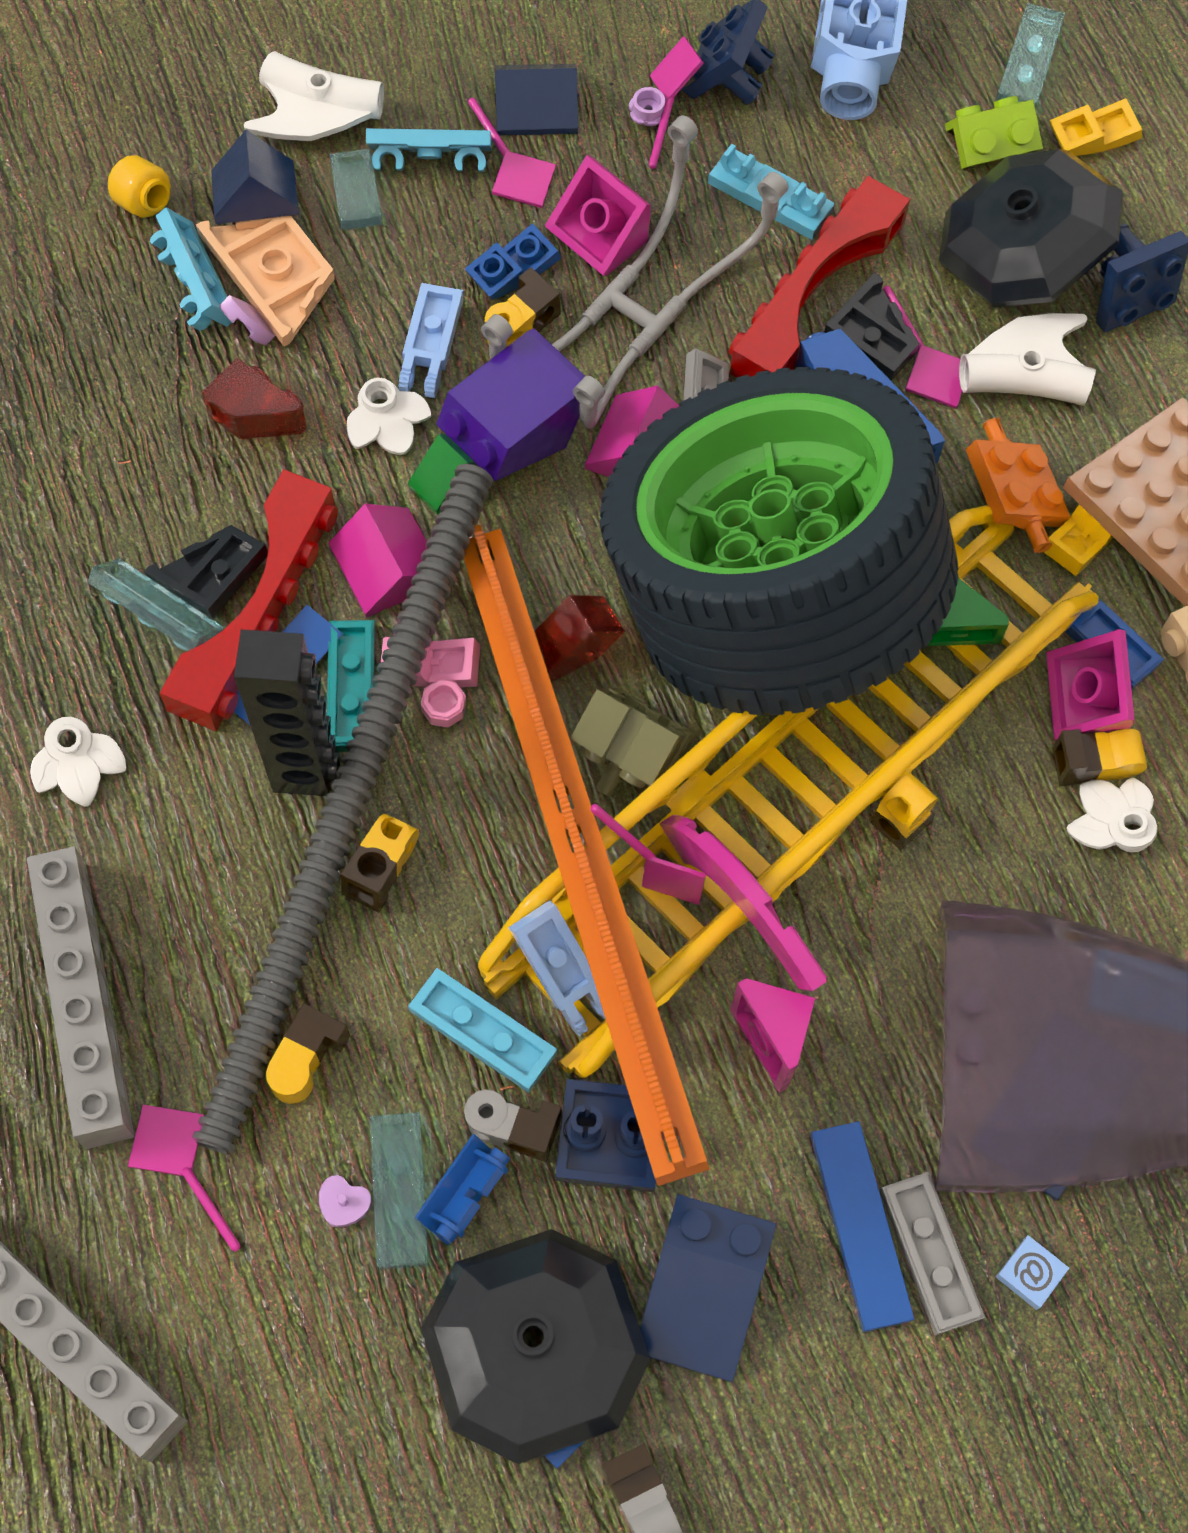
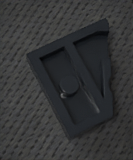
[824,272,919,381]
[144,525,268,619]

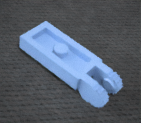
[398,283,464,398]
[508,900,606,1036]

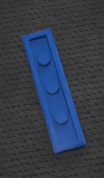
[810,1121,914,1333]

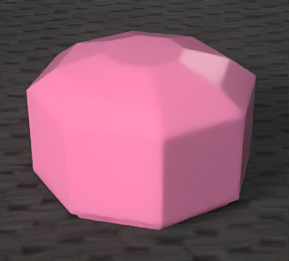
[421,679,466,728]

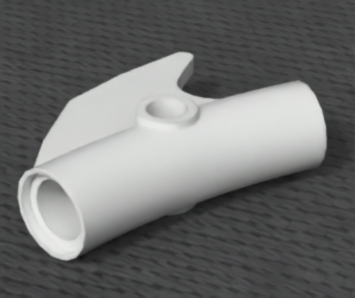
[244,51,384,141]
[959,313,1096,406]

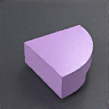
[219,295,275,346]

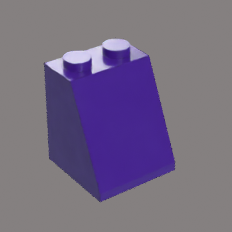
[436,328,585,481]

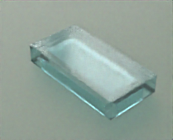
[329,149,382,230]

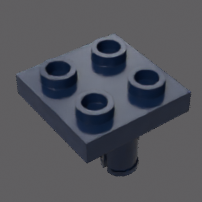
[681,0,774,105]
[1096,223,1188,333]
[555,1079,656,1192]

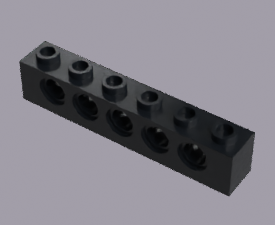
[234,629,340,796]

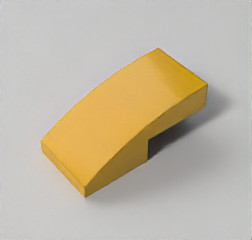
[1050,98,1142,156]
[1044,504,1114,576]

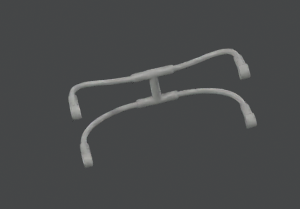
[481,115,788,429]

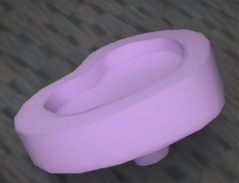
[319,1175,372,1228]

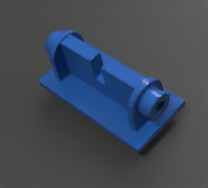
[414,1134,510,1245]

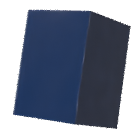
[495,64,578,136]
[211,130,299,224]

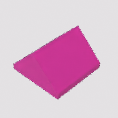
[545,155,651,276]
[585,385,679,477]
[328,504,427,618]
[1046,629,1135,740]
[730,978,815,1093]

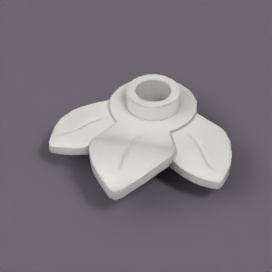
[347,378,431,455]
[30,717,126,807]
[1067,777,1157,852]

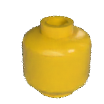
[108,155,171,218]

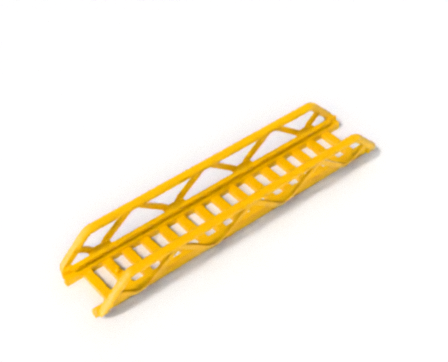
[478,505,1099,1078]

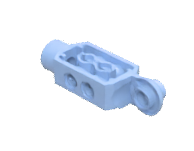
[811,0,907,120]

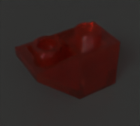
[201,358,307,439]
[534,595,625,682]

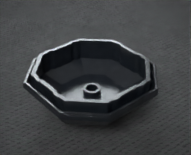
[939,149,1124,308]
[421,1229,651,1465]

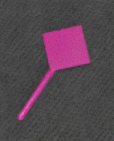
[649,36,704,169]
[468,98,556,208]
[883,285,962,409]
[590,804,706,905]
[128,1105,240,1252]

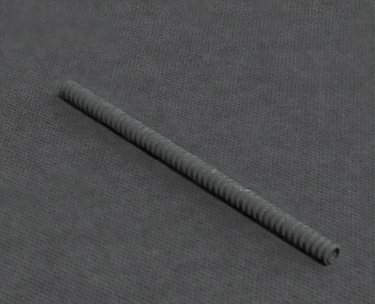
[192,464,493,1154]

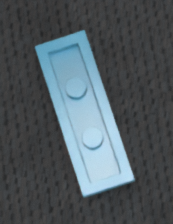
[366,128,492,172]
[708,144,835,240]
[150,207,232,331]
[408,968,557,1093]

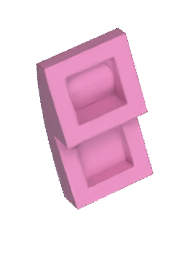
[381,637,481,687]

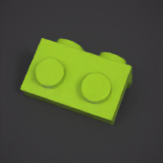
[945,96,1043,169]

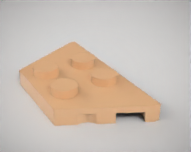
[196,215,335,347]

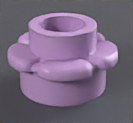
[629,87,666,126]

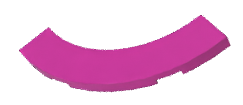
[659,815,827,991]

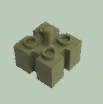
[570,688,697,797]

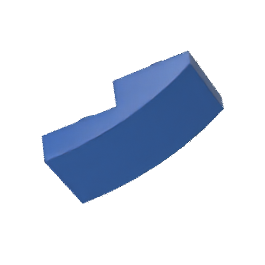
[465,223,561,300]

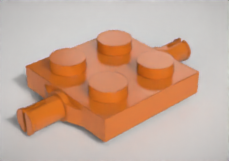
[965,418,1071,553]

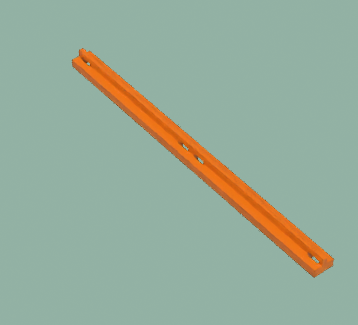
[464,524,710,1186]

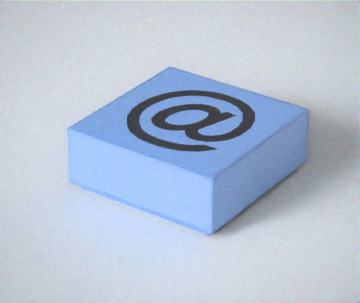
[996,1235,1069,1310]

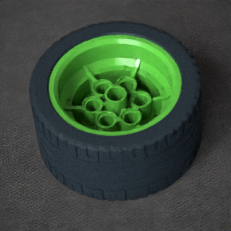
[600,367,958,715]

